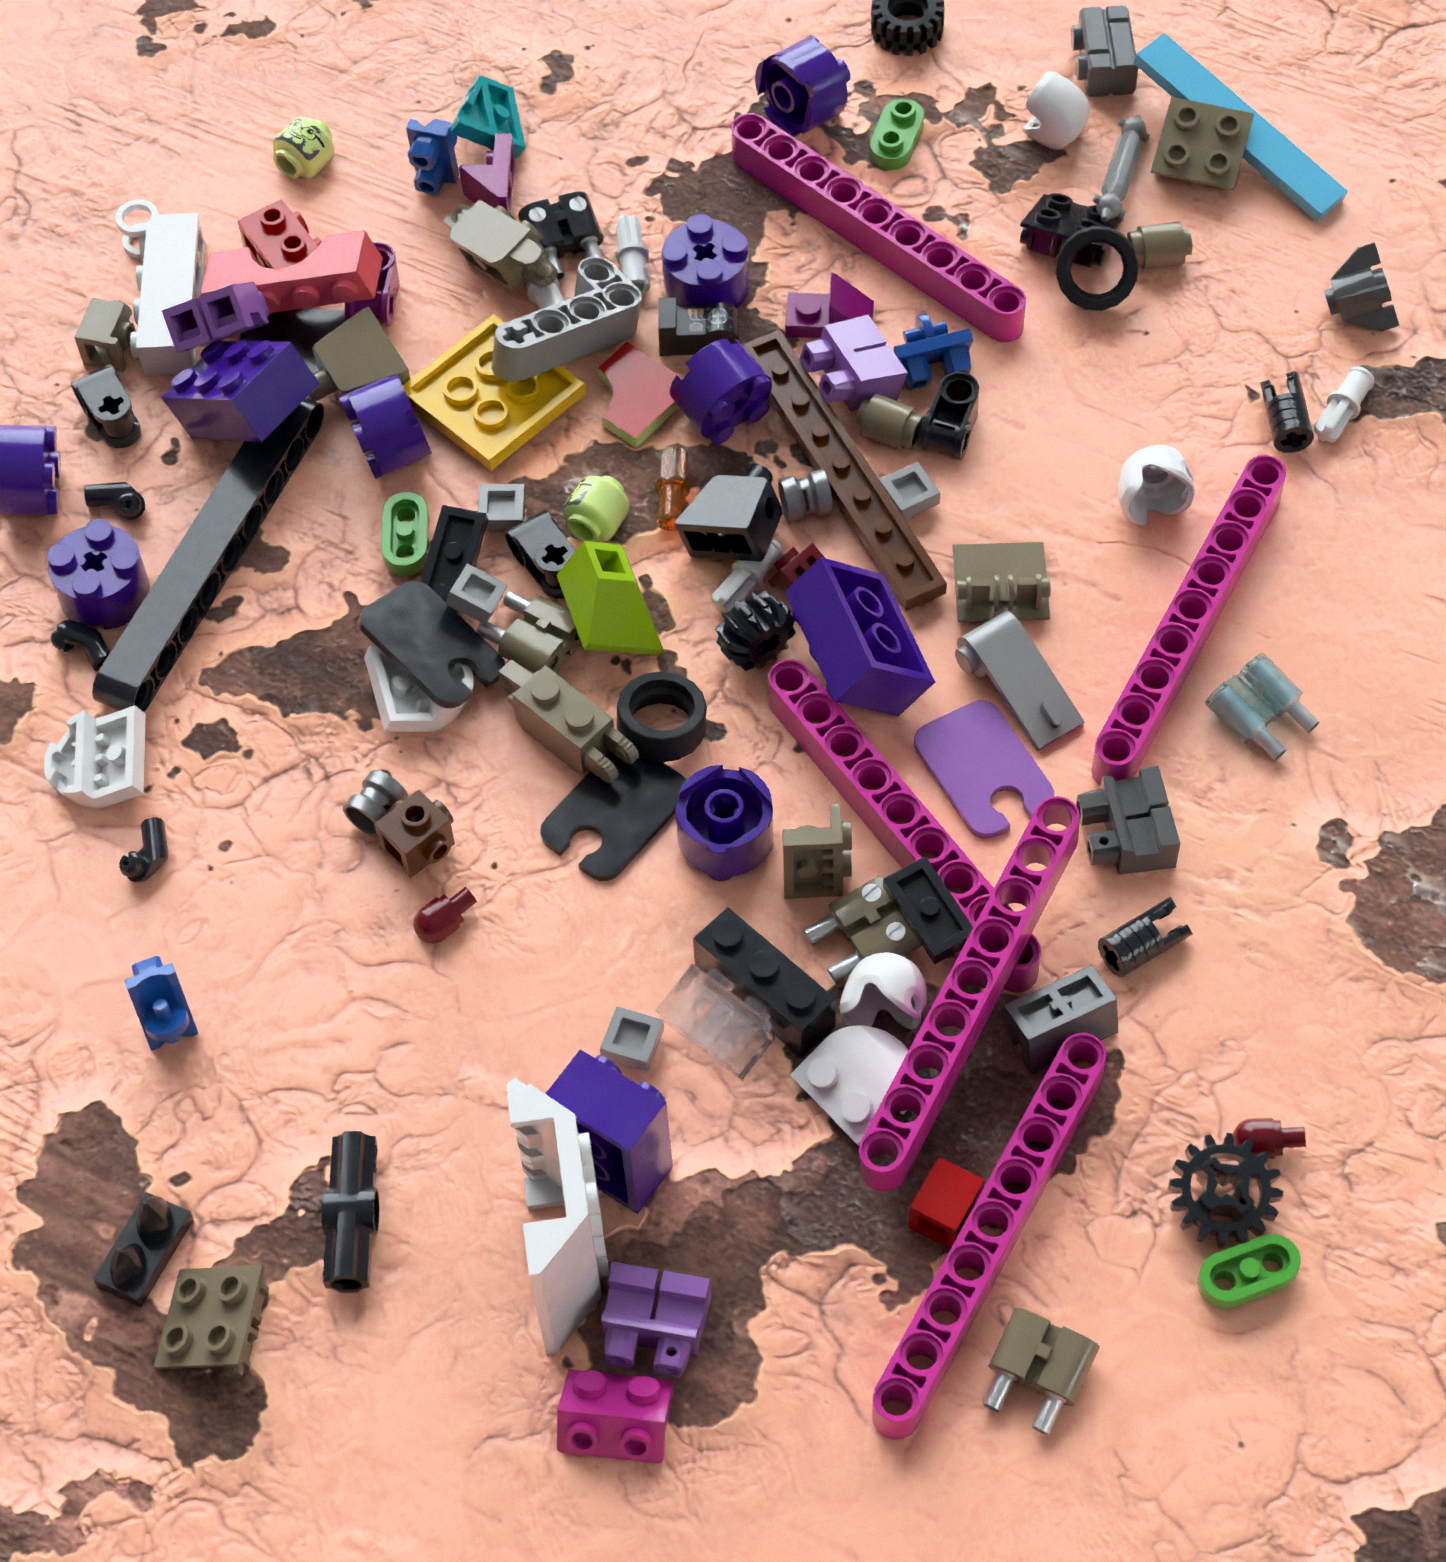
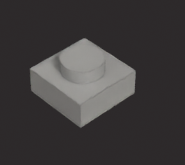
[879,462,940,519]
[478,484,526,531]
[445,564,508,625]
[600,1006,665,1072]

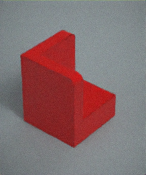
[908,1158,985,1249]

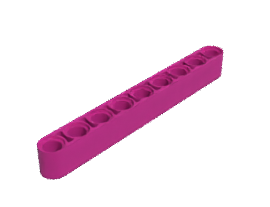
[731,113,1026,343]
[1091,455,1286,786]
[768,659,1041,993]
[859,796,1080,1192]
[872,1033,1106,1440]

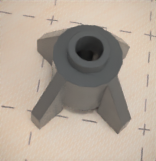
[1324,241,1400,331]

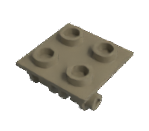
[1151,96,1254,191]
[952,542,1051,622]
[154,1265,269,1379]

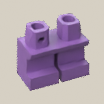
[162,281,269,353]
[800,315,908,412]
[601,1262,712,1378]

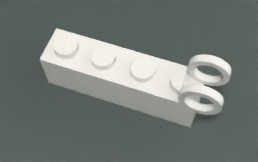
[115,200,205,375]

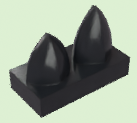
[883,856,973,965]
[93,1192,194,1307]

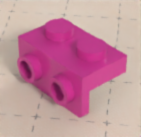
[557,1369,673,1464]

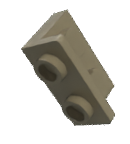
[782,804,852,899]

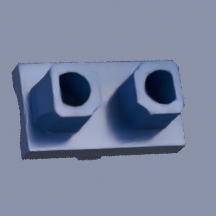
[406,118,460,195]
[893,313,973,390]
[124,956,199,1051]

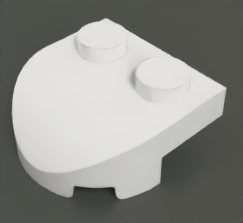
[364,646,474,732]
[44,705,146,809]
[790,1025,909,1146]

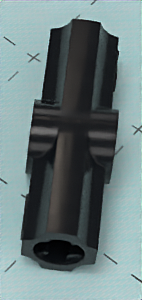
[321,1131,380,1293]

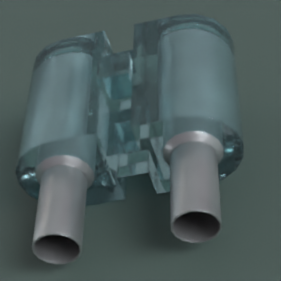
[1205,652,1320,761]

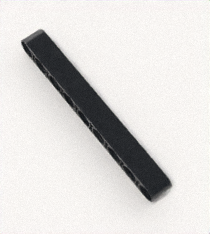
[92,398,324,712]

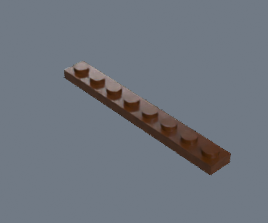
[742,329,947,611]

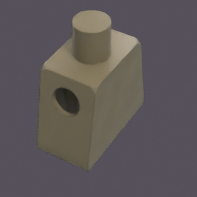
[307,306,410,411]

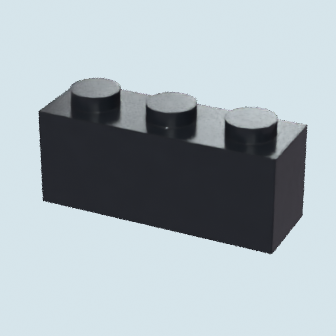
[693,907,836,1058]

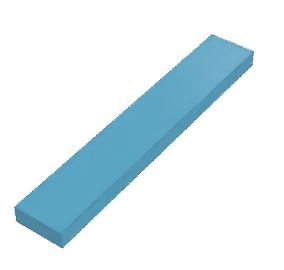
[1133,33,1348,222]

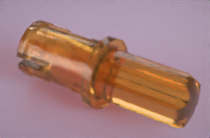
[655,445,690,531]

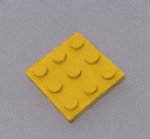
[403,314,586,471]

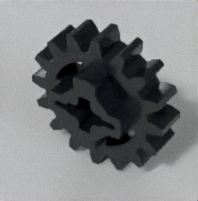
[1167,1133,1283,1249]

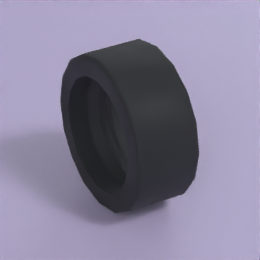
[1056,226,1139,311]
[616,671,707,763]

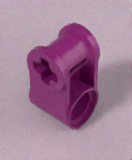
[344,242,400,325]

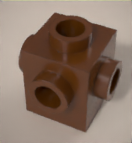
[374,790,455,878]

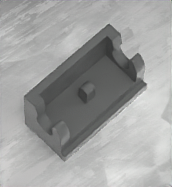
[1004,965,1119,1073]

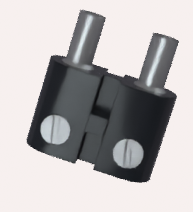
[518,191,604,280]

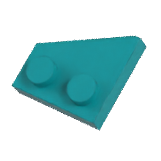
[450,75,526,158]

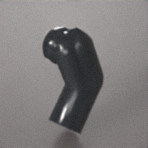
[84,482,145,520]
[50,619,110,671]
[119,817,169,882]

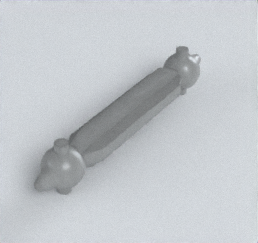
[1092,115,1150,222]

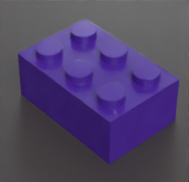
[161,340,320,442]
[785,557,936,716]
[545,1049,673,1214]

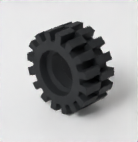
[871,0,945,56]

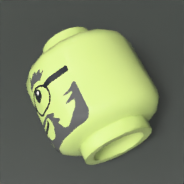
[273,117,334,179]
[563,475,630,542]

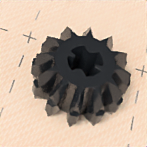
[715,590,796,671]

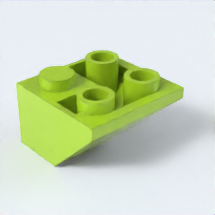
[556,541,664,656]

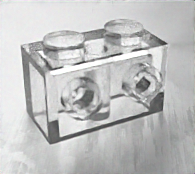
[655,964,779,1081]

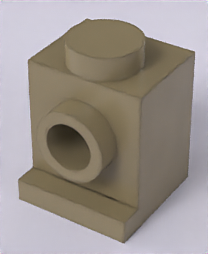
[74,298,135,372]

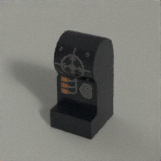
[658,298,739,356]

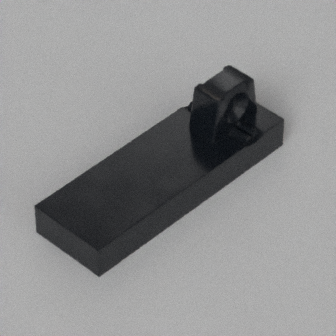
[420,505,489,616]

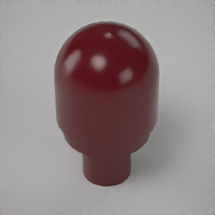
[413,887,477,944]
[1233,1118,1306,1159]

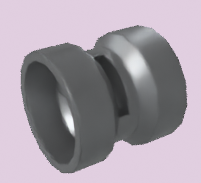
[778,469,833,523]
[342,770,409,837]

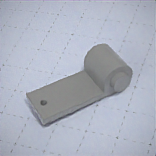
[955,611,1085,751]

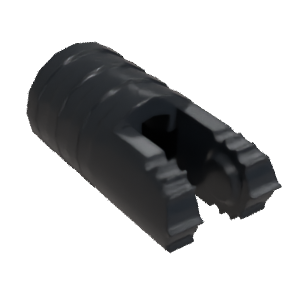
[1260,371,1314,453]
[1098,897,1193,977]

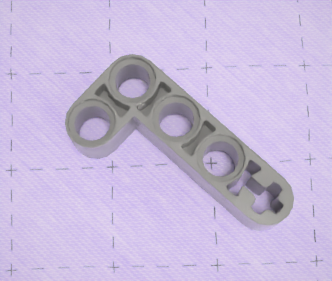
[492,257,642,382]

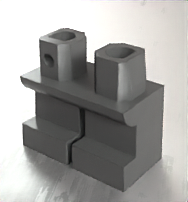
[1076,766,1181,875]

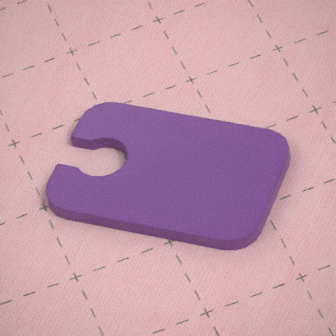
[914,700,1055,839]

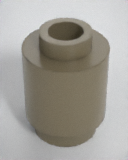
[1127,221,1192,269]
[856,394,925,450]

